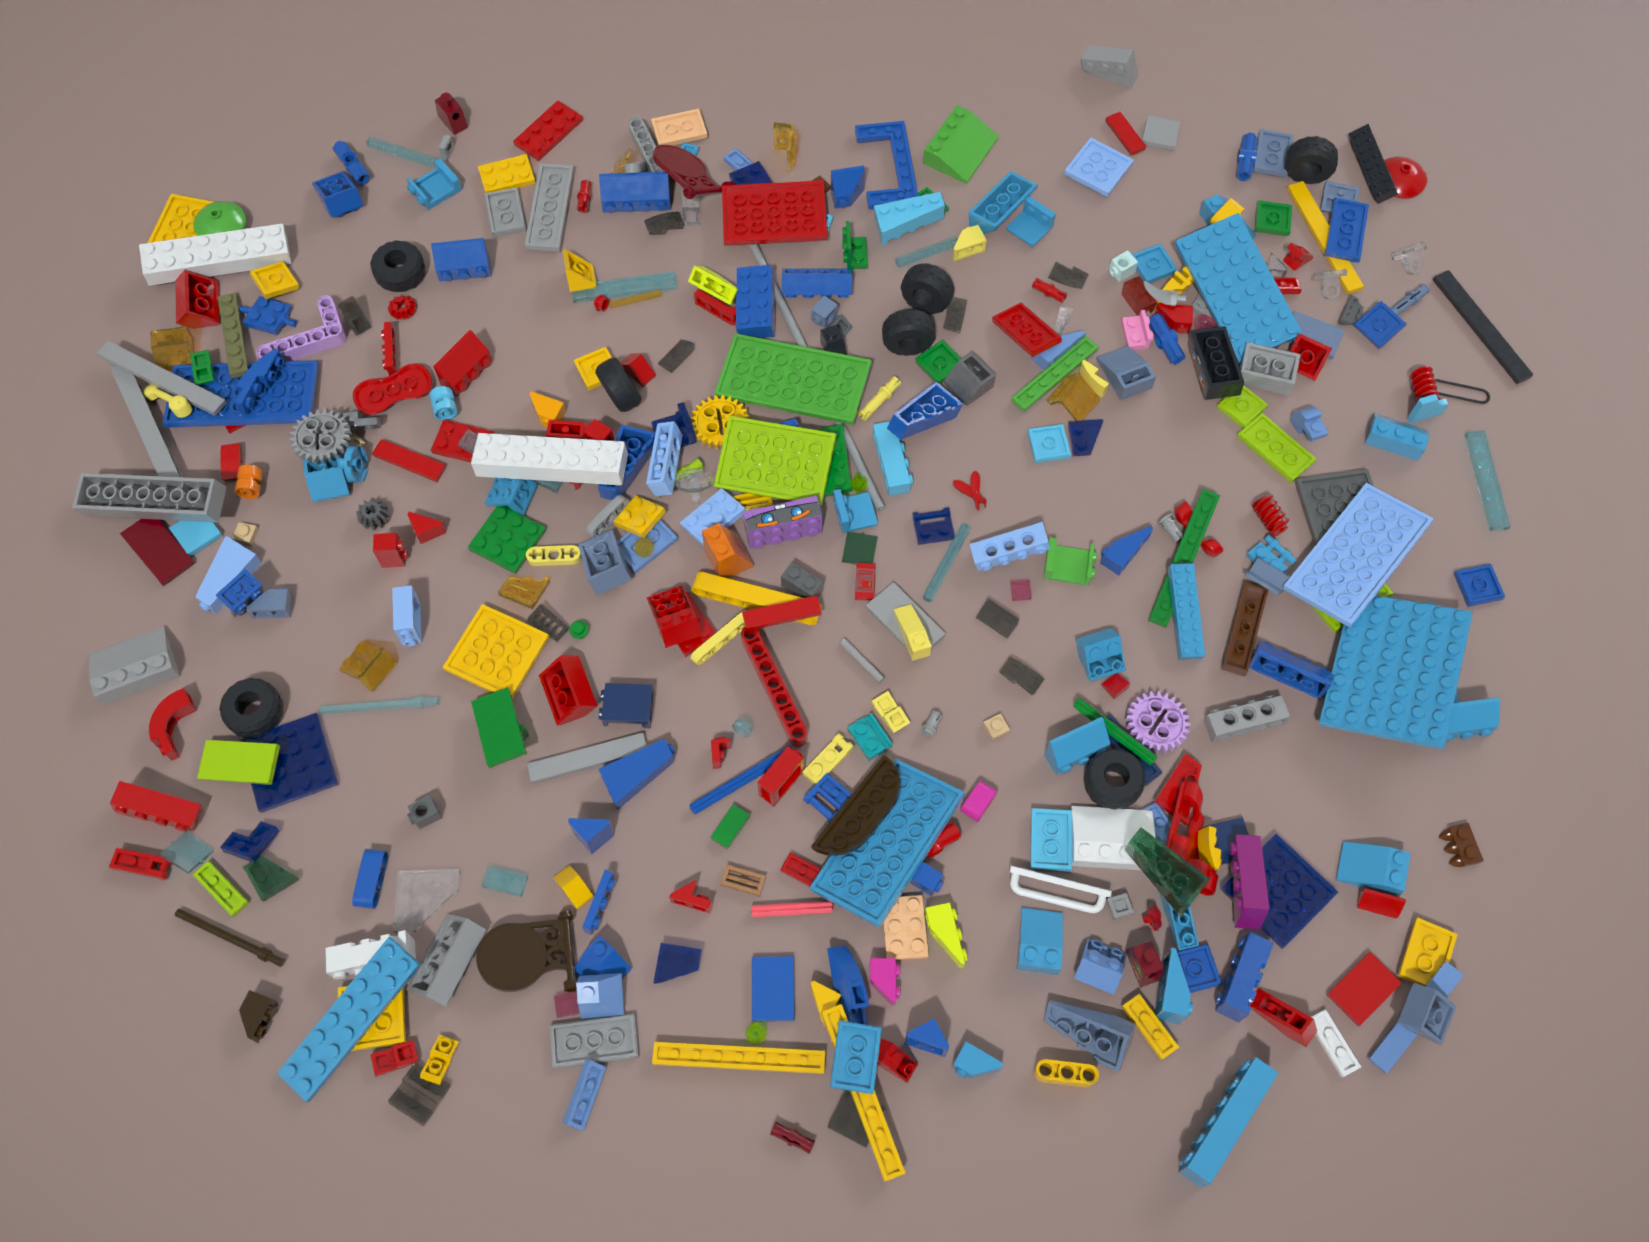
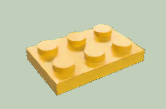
[478,154,536,193]
[1397,917,1458,986]

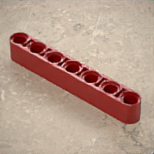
[741,627,807,747]

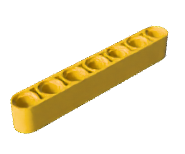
[691,572,822,625]

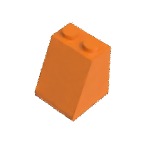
[702,523,754,578]

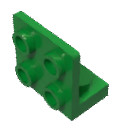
[842,221,868,270]

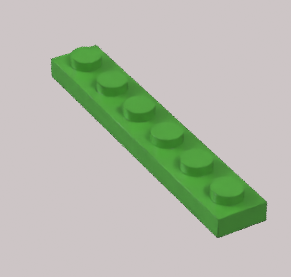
[1011,336,1099,412]

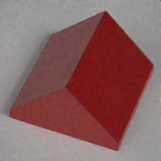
[1290,333,1332,381]

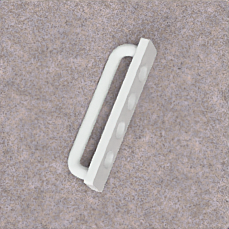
[1009,865,1112,914]

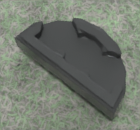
[1339,295,1364,326]

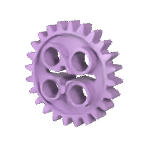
[1125,691,1190,753]

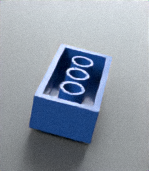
[736,265,775,338]

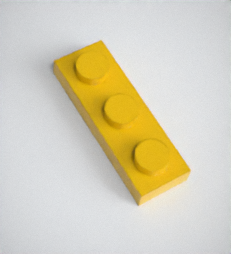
[1122,994,1179,1060]

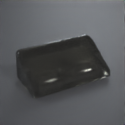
[658,339,695,373]
[976,599,1019,639]

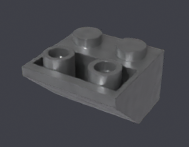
[943,352,996,406]

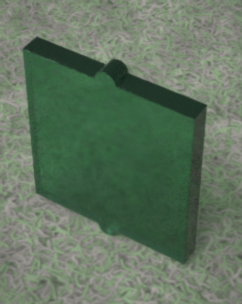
[842,532,878,566]

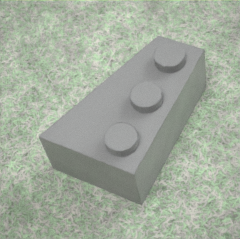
[1081,45,1138,89]

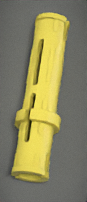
[858,376,901,421]

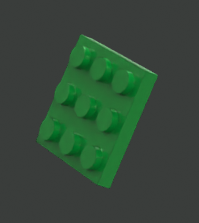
[468,506,547,574]

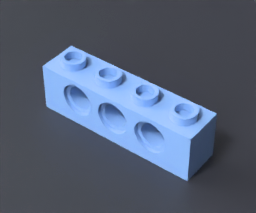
[646,421,683,496]
[970,522,1051,571]

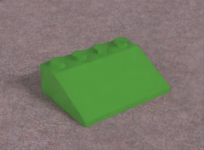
[923,105,999,184]

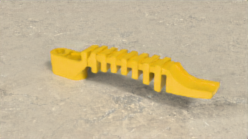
[1153,198,1245,310]

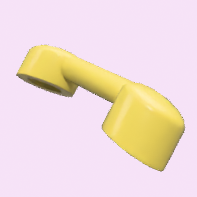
[143,384,192,418]

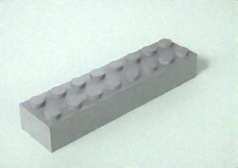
[72,473,227,523]

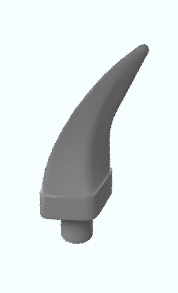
[1143,281,1186,306]

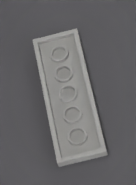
[525,163,574,252]

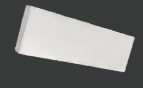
[1312,1009,1361,1078]

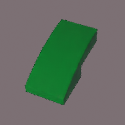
[190,350,215,385]

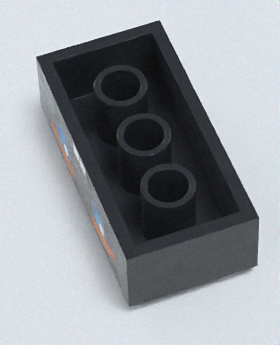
[1188,326,1244,400]

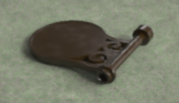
[476,911,578,992]

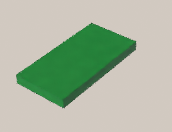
[471,687,527,768]

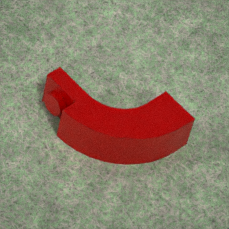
[149,688,197,761]

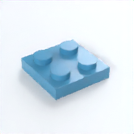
[1131,244,1178,283]

